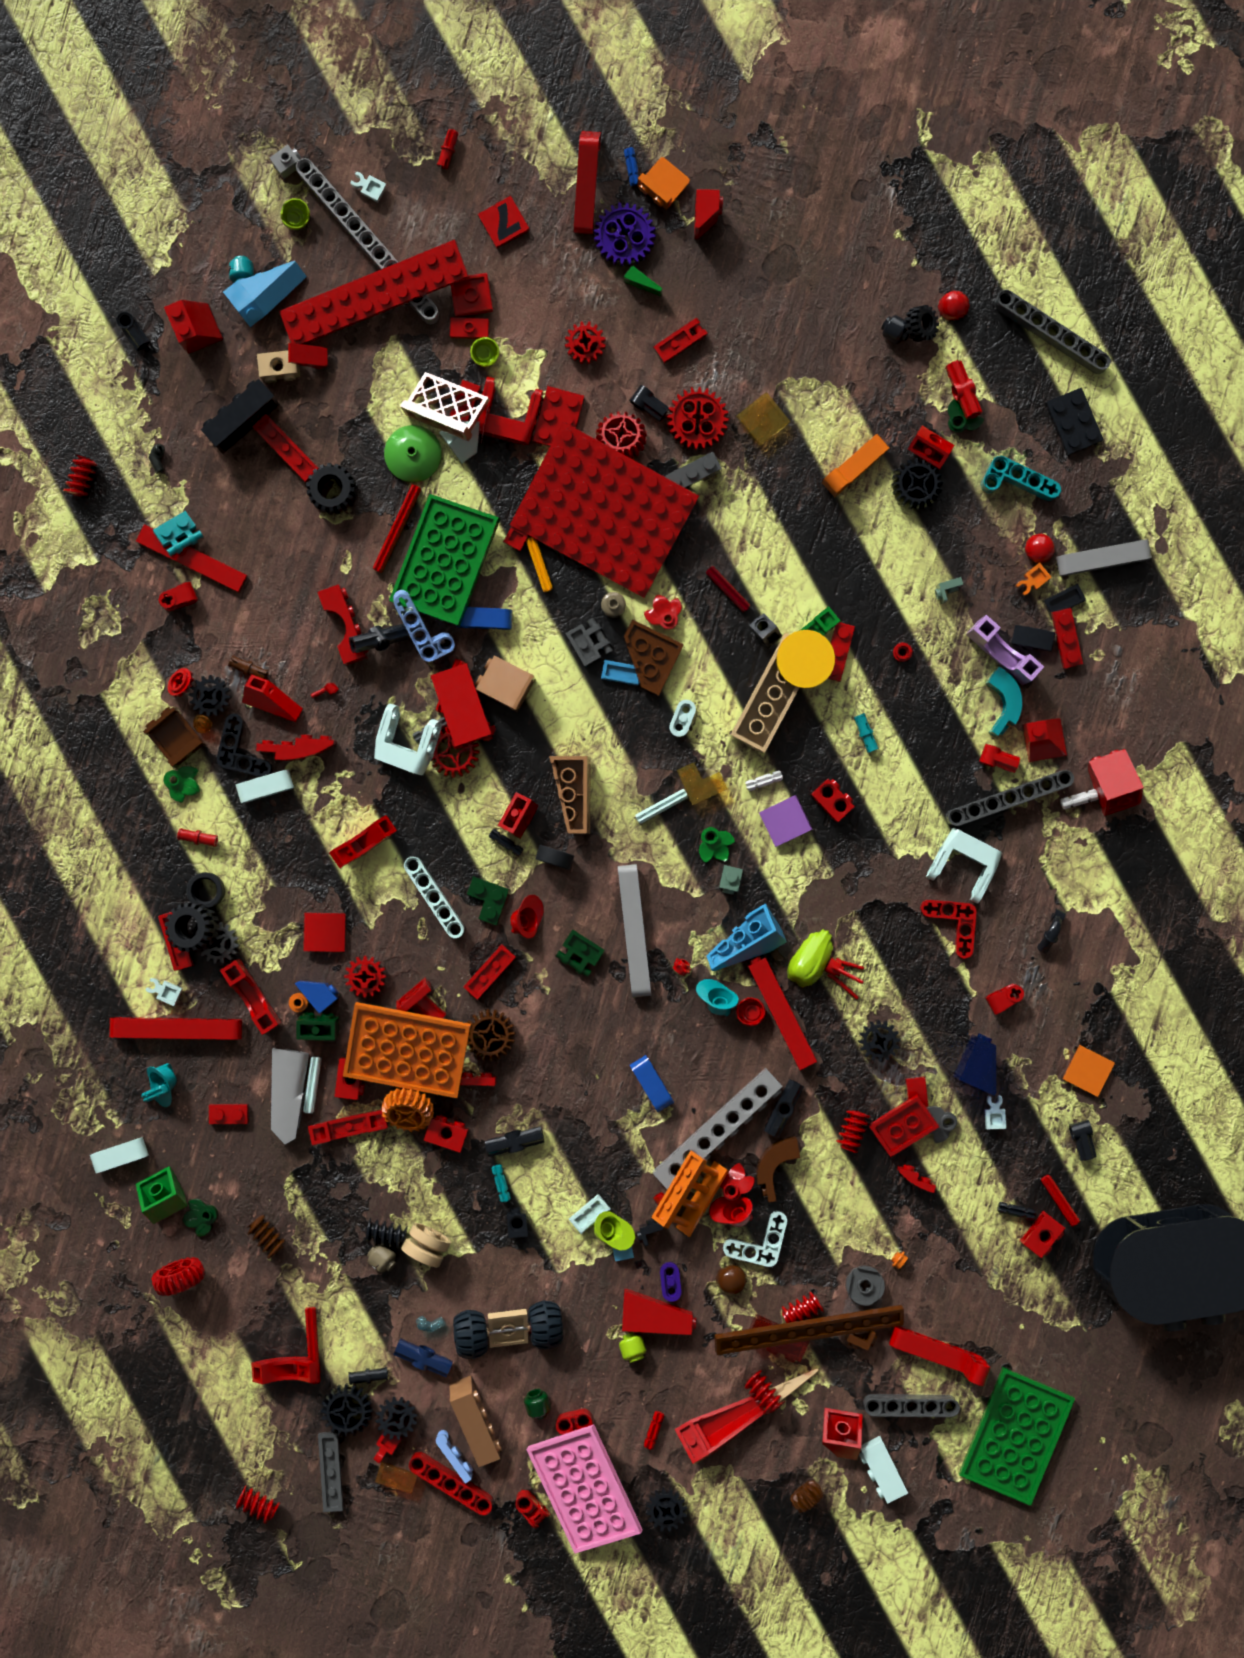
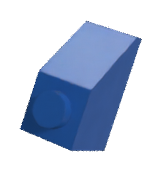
[295,980,339,1014]

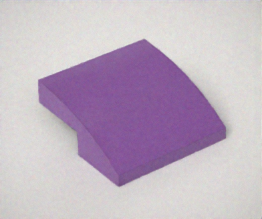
[759,795,812,847]

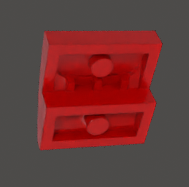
[303,913,345,952]

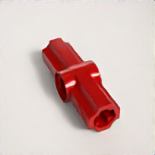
[945,360,982,419]

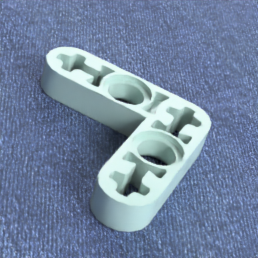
[723,1211,787,1267]

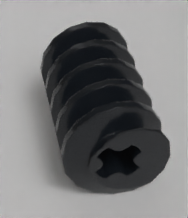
[366,1218,408,1250]

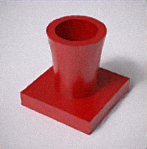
[396,977,446,1019]

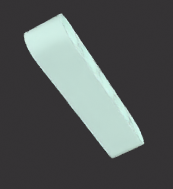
[404,857,465,938]

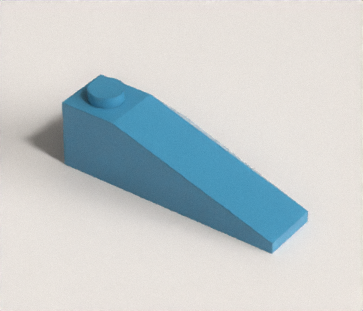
[223,261,307,327]
[706,904,787,971]

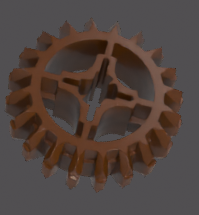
[467,1009,516,1061]

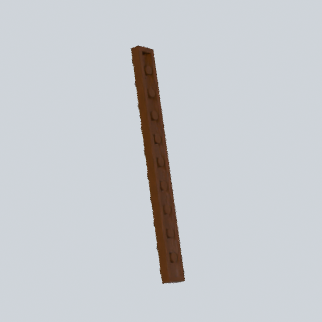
[715,1305,904,1355]

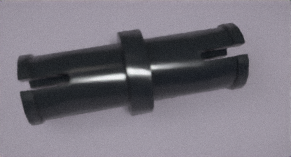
[348,1367,388,1385]

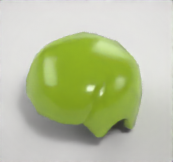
[280,198,310,230]
[470,337,500,367]

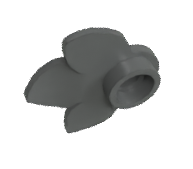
[927,1106,957,1143]

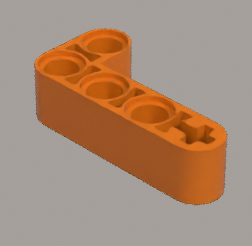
[822,434,890,498]

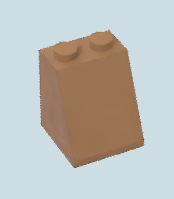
[475,655,536,712]

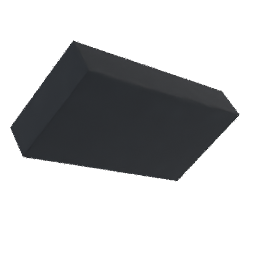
[1043,583,1086,618]

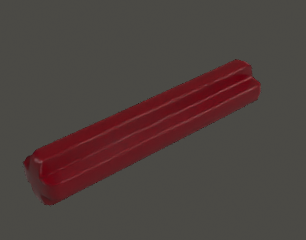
[706,566,750,612]

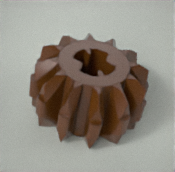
[790,1480,823,1513]

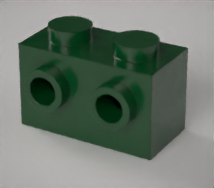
[296,1013,339,1041]

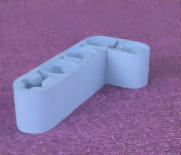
[393,590,455,662]

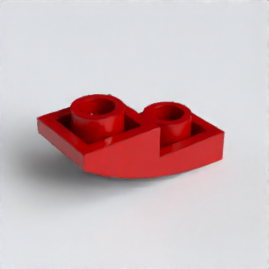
[897,1164,936,1193]

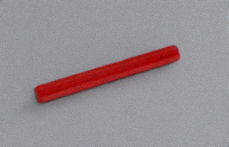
[373,484,421,573]

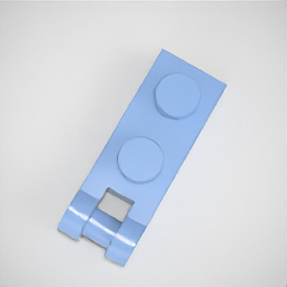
[436,1430,473,1484]

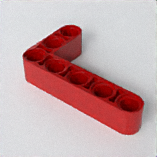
[573,131,601,234]
[889,1326,991,1386]

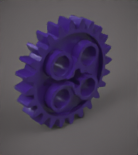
[594,203,656,266]

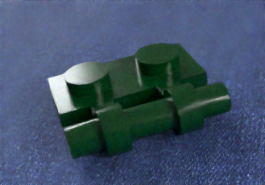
[555,929,605,977]

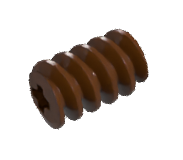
[245,1215,285,1259]

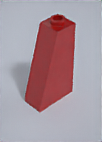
[622,1289,696,1335]

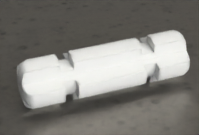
[745,770,783,791]
[1060,789,1098,809]

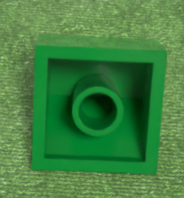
[136,1166,187,1224]

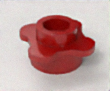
[673,958,692,976]

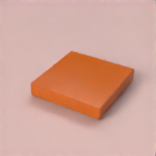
[1062,1045,1115,1097]

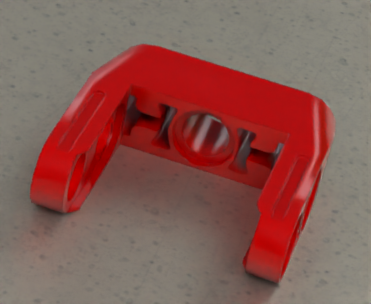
[478,376,543,445]

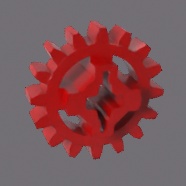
[565,321,606,364]
[344,955,387,997]

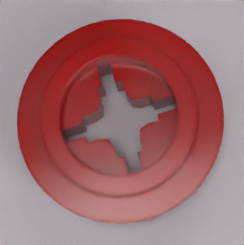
[167,668,194,697]

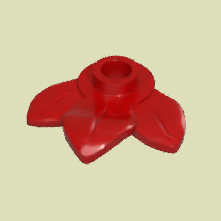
[644,595,682,630]
[720,1163,755,1201]

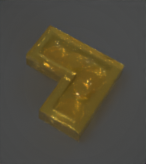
[677,763,727,805]

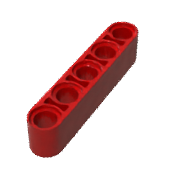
[409,1452,493,1515]

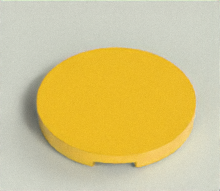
[776,630,835,688]

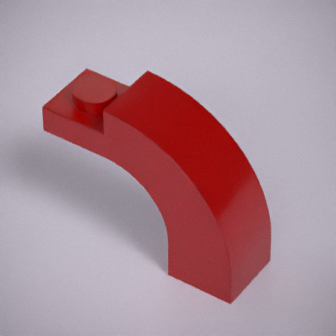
[329,815,397,868]
[251,1357,317,1385]

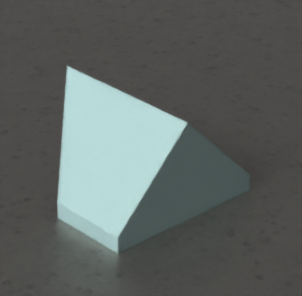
[439,421,480,464]

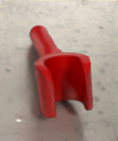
[311,683,339,698]

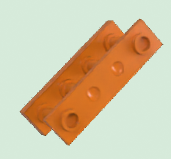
[651,1150,729,1237]

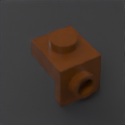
[845,1330,877,1351]

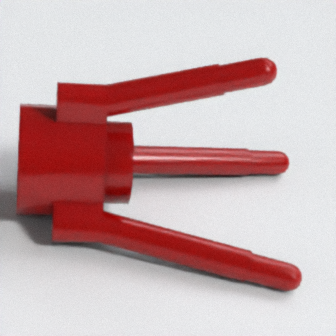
[825,958,864,1000]

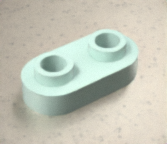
[669,700,696,737]

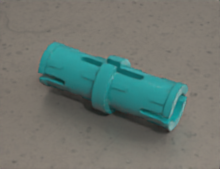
[854,713,879,753]

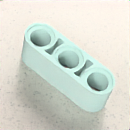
[236,769,294,804]
[90,1137,149,1173]

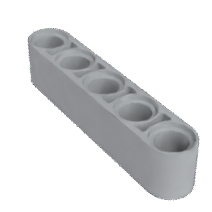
[1056,539,1152,576]

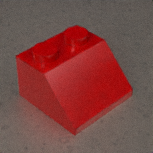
[694,189,723,239]

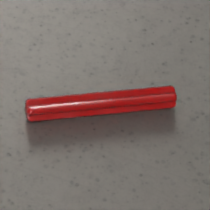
[305,1307,321,1384]

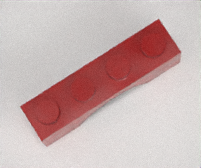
[317,584,369,666]
[220,959,282,1035]

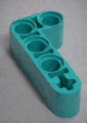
[980,456,1061,501]

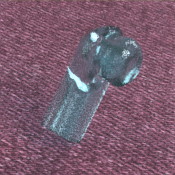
[416,1316,446,1333]

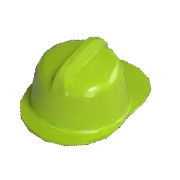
[593,1211,635,1251]

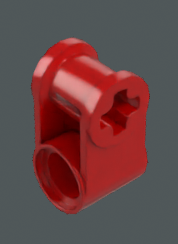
[158,582,198,611]
[985,984,1024,1015]
[516,1490,551,1529]

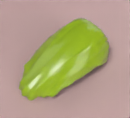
[787,929,833,987]

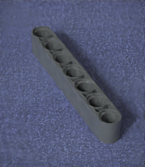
[994,290,1111,374]
[945,770,1074,826]

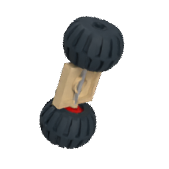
[453,1300,563,1359]

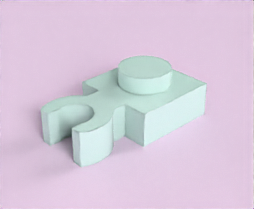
[350,172,387,203]
[145,978,183,1006]
[985,1095,1006,1129]

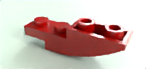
[256,735,337,761]

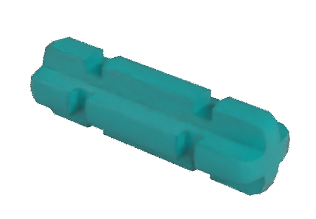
[141,1084,169,1103]
[492,1164,511,1202]

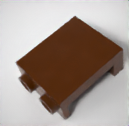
[143,707,205,768]

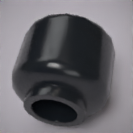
[881,315,910,344]

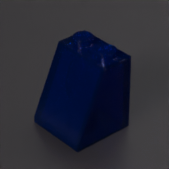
[953,1033,996,1096]

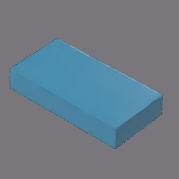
[601,660,639,686]

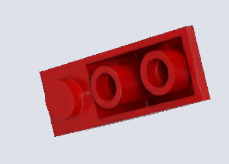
[242,674,303,722]

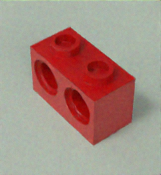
[810,779,855,823]

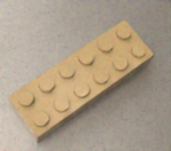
[730,633,799,754]

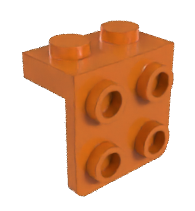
[638,157,690,210]

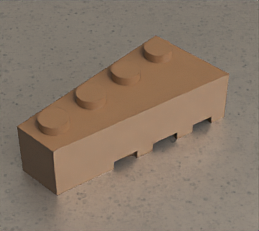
[549,756,591,834]
[450,1376,502,1467]

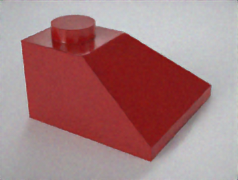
[1022,718,1067,762]
[822,1408,863,1460]

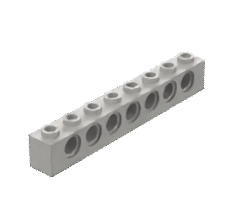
[653,1068,783,1190]

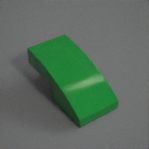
[799,606,841,636]

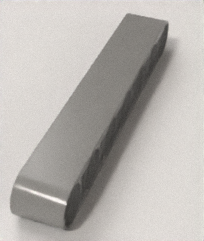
[618,864,651,998]

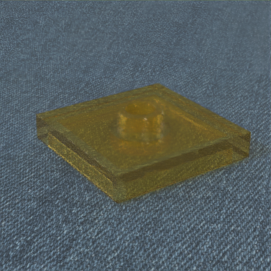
[737,392,790,447]

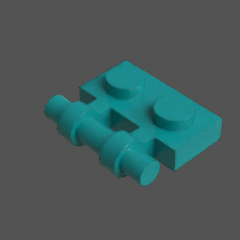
[153,511,203,557]

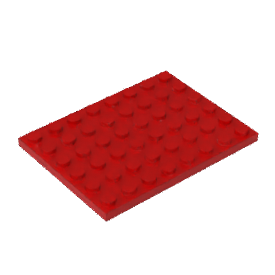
[510,422,699,598]

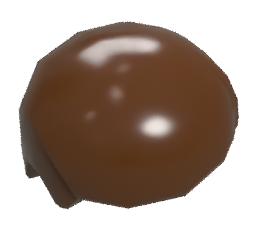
[715,1265,747,1295]

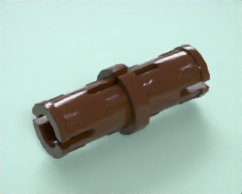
[228,655,269,679]

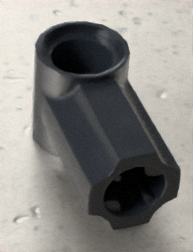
[116,312,150,351]
[629,385,669,422]
[1069,1120,1097,1161]

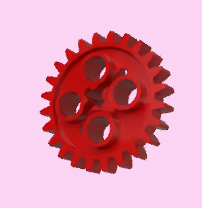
[667,387,729,450]

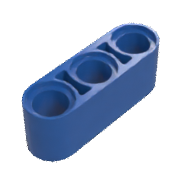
[456,607,513,630]
[630,1055,674,1112]

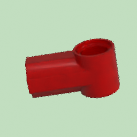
[979,744,1020,773]

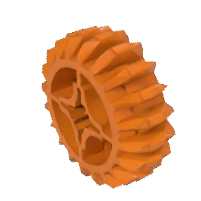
[381,1087,434,1132]

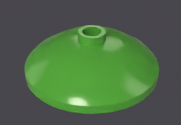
[384,425,442,483]

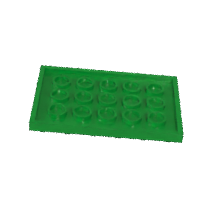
[389,494,500,627]
[958,1367,1075,1506]

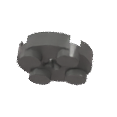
[845,1265,885,1305]

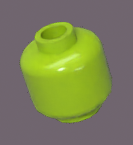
[619,1332,647,1363]

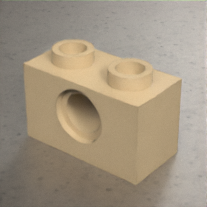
[257,351,300,383]

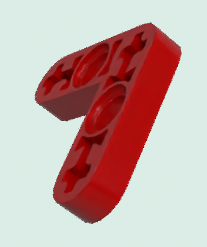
[920,900,977,959]

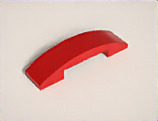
[308,1109,388,1145]

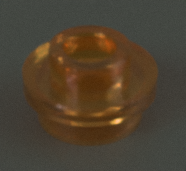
[193,715,212,733]

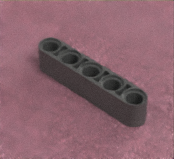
[863,1394,960,1417]

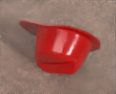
[510,895,544,939]
[709,1197,753,1228]

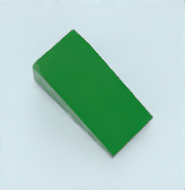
[623,266,662,296]

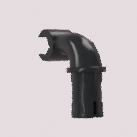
[1037,908,1066,953]

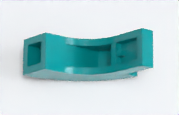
[986,667,1022,737]

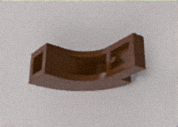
[756,1136,800,1202]

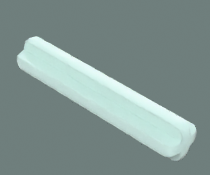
[635,789,688,824]
[303,1056,322,1114]

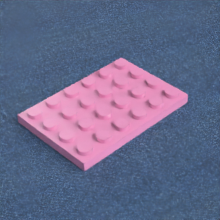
[526,1425,643,1554]

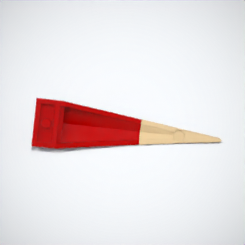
[674,1369,819,1465]

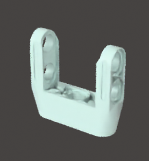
[374,704,442,775]
[926,828,1002,904]

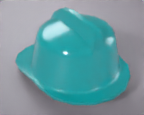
[696,979,739,1016]
[147,1063,177,1107]

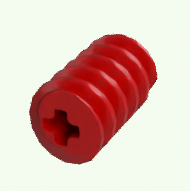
[63,454,98,498]
[836,1110,871,1153]
[782,1292,825,1323]
[745,1370,785,1415]
[236,1486,280,1524]

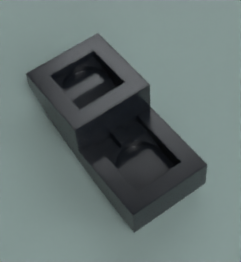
[1012,625,1055,652]

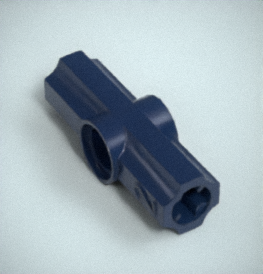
[393,1338,453,1377]

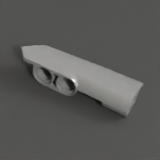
[271,1048,309,1144]

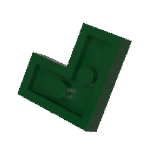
[467,876,509,925]

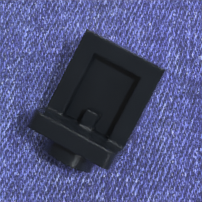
[637,1218,664,1247]

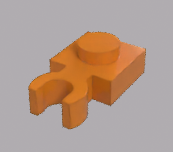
[1015,562,1051,596]

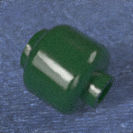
[524,1389,551,1420]

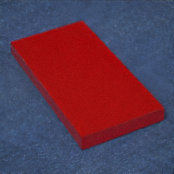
[430,663,492,748]

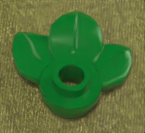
[163,766,200,803]
[699,827,735,862]

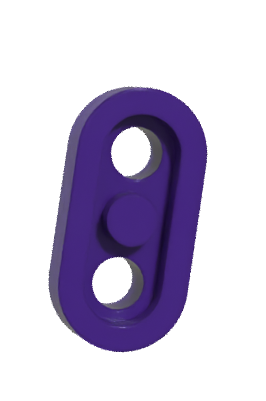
[660,1262,681,1302]

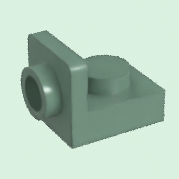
[935,577,963,604]
[719,865,743,894]

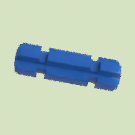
[624,147,639,186]

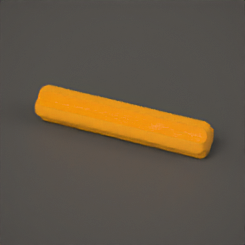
[526,537,553,592]

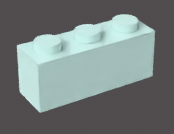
[859,1436,908,1504]

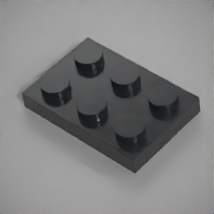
[1045,387,1104,456]

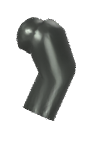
[149,444,165,474]

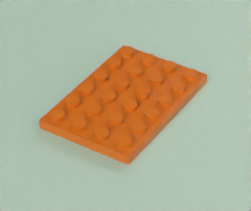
[343,1002,471,1098]

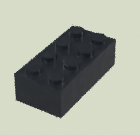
[200,379,280,454]

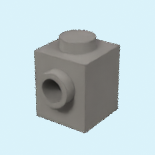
[270,145,301,179]

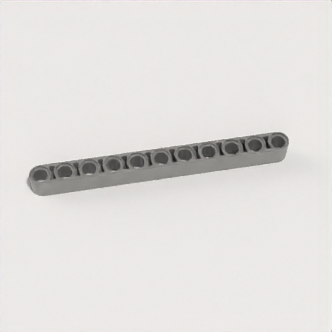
[296,158,439,325]

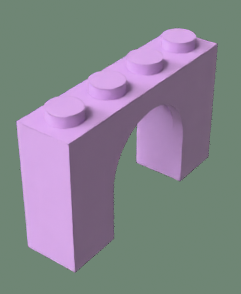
[966,615,1044,685]

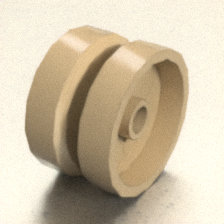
[401,1223,451,1268]

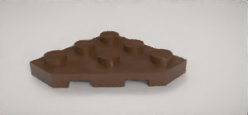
[624,619,684,697]

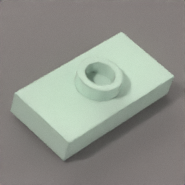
[569,1194,611,1234]

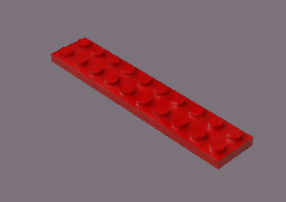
[279,239,469,345]

